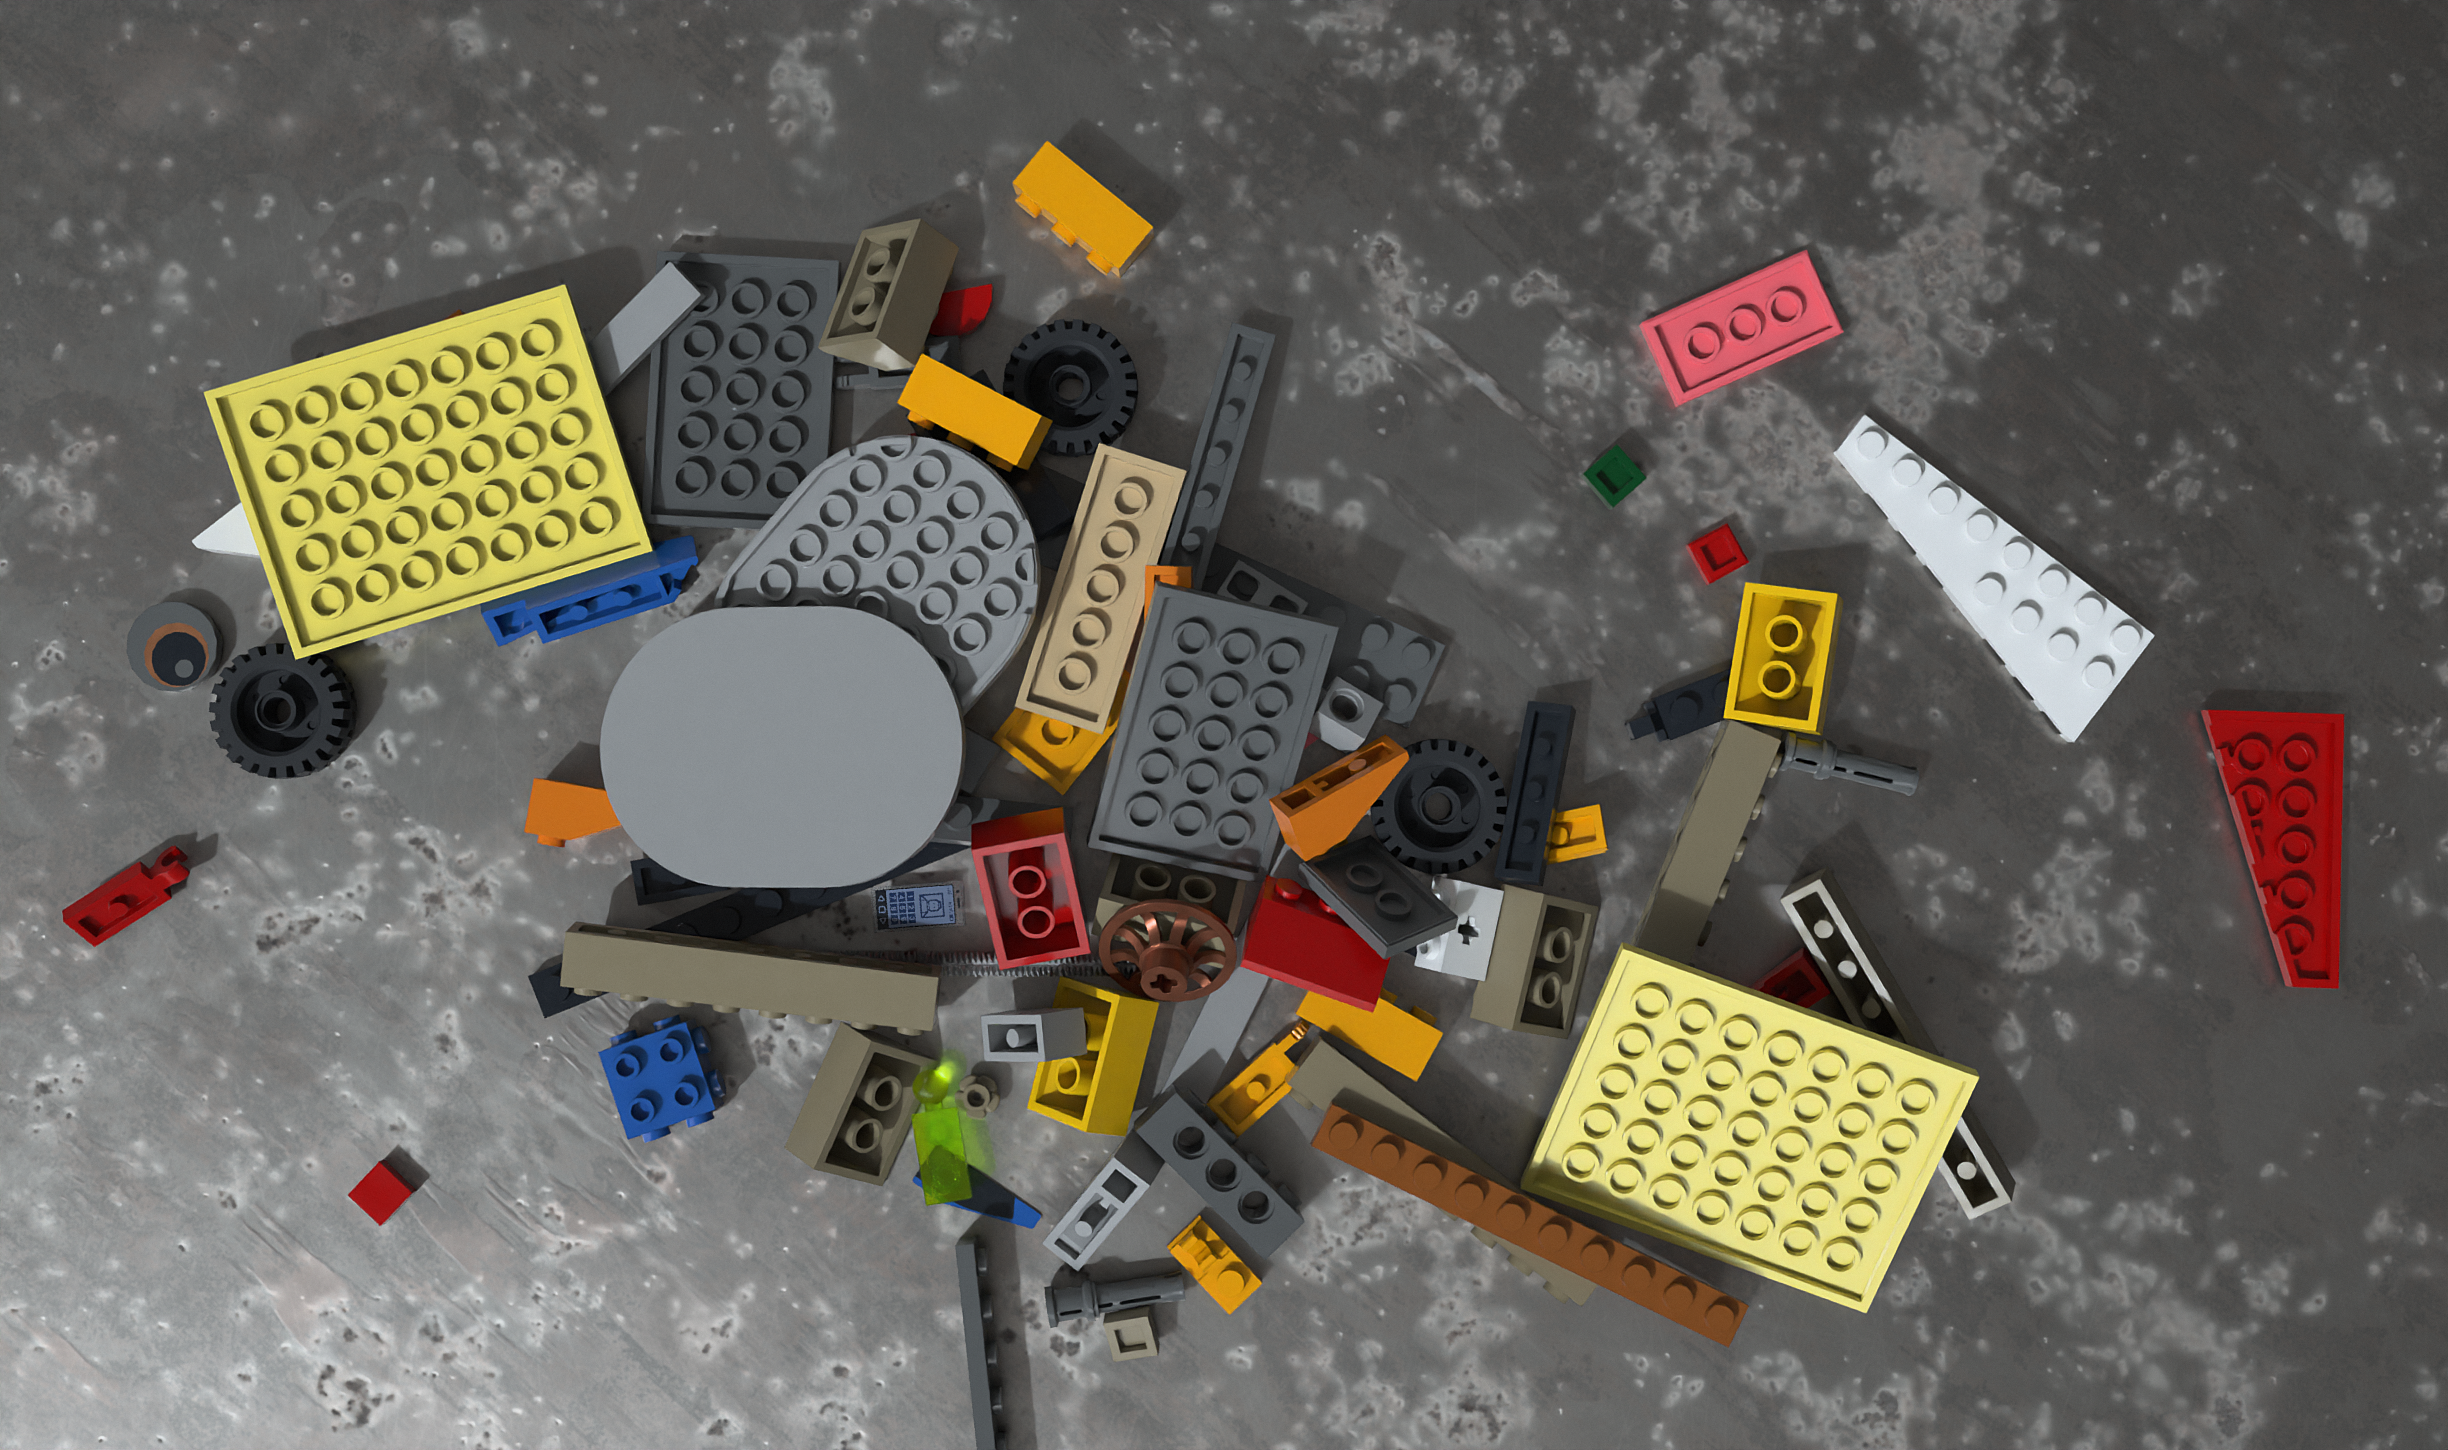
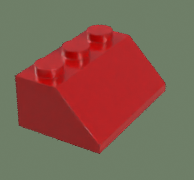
[1240,875,1391,1013]

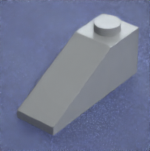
[1042,1130,1165,1271]

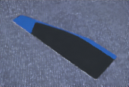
[913,1145,1041,1229]

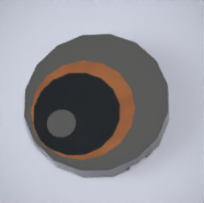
[126,601,223,692]

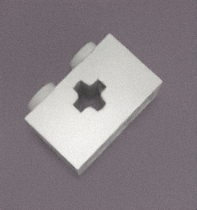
[1414,876,1504,981]

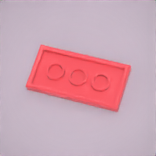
[1639,250,1844,407]

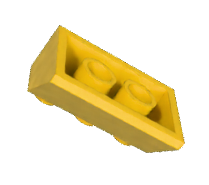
[1723,582,1844,736]
[1027,976,1159,1137]

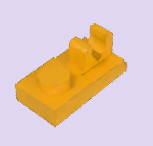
[1547,804,1609,865]
[1166,1214,1263,1315]

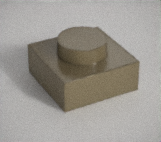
[1103,1306,1160,1362]

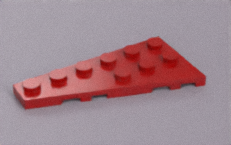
[2201,710,2344,989]

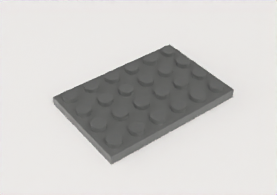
[642,251,842,531]
[1086,581,1339,884]

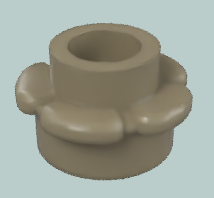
[955,1074,1000,1119]

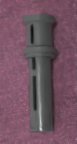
[1778,730,1919,796]
[1044,1271,1186,1328]

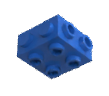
[598,1014,726,1143]

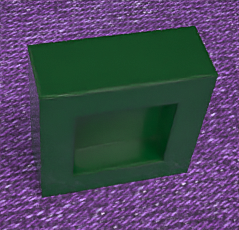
[1581,444,1647,510]

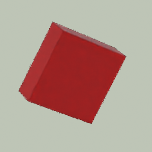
[1685,523,1749,585]
[348,1159,417,1226]

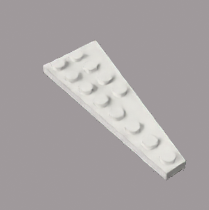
[1833,415,2155,742]

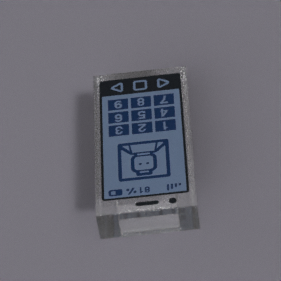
[870,880,966,933]

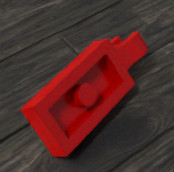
[62,845,190,947]

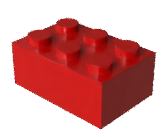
[971,807,1091,970]

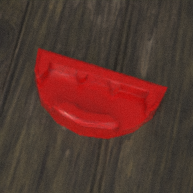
[928,284,993,339]

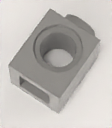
[1309,676,1383,755]

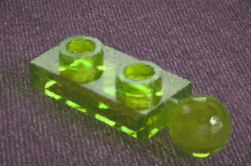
[911,1069,973,1206]

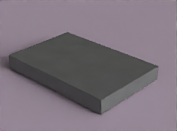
[1297,835,1458,960]

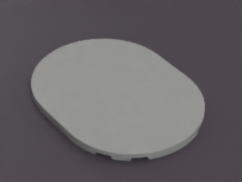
[713,435,1041,717]
[600,606,966,888]

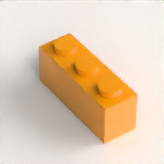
[1012,141,1155,278]
[897,354,1053,472]
[1294,987,1443,1082]

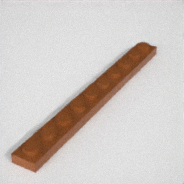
[1310,1101,1749,1348]

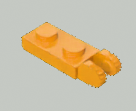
[1206,1019,1310,1137]

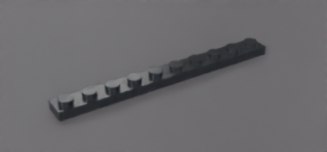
[528,842,971,1019]

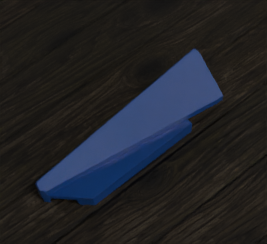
[480,535,699,647]

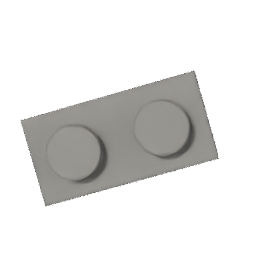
[981,1007,1087,1062]

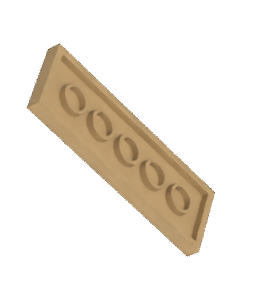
[1015,443,1187,735]

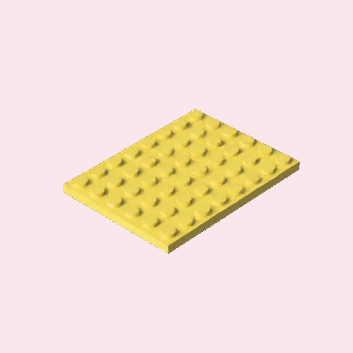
[203,284,655,660]
[1521,942,1980,1313]

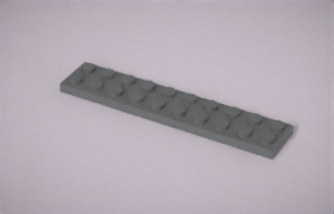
[1037,465,1446,729]

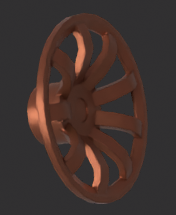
[1099,899,1237,1002]

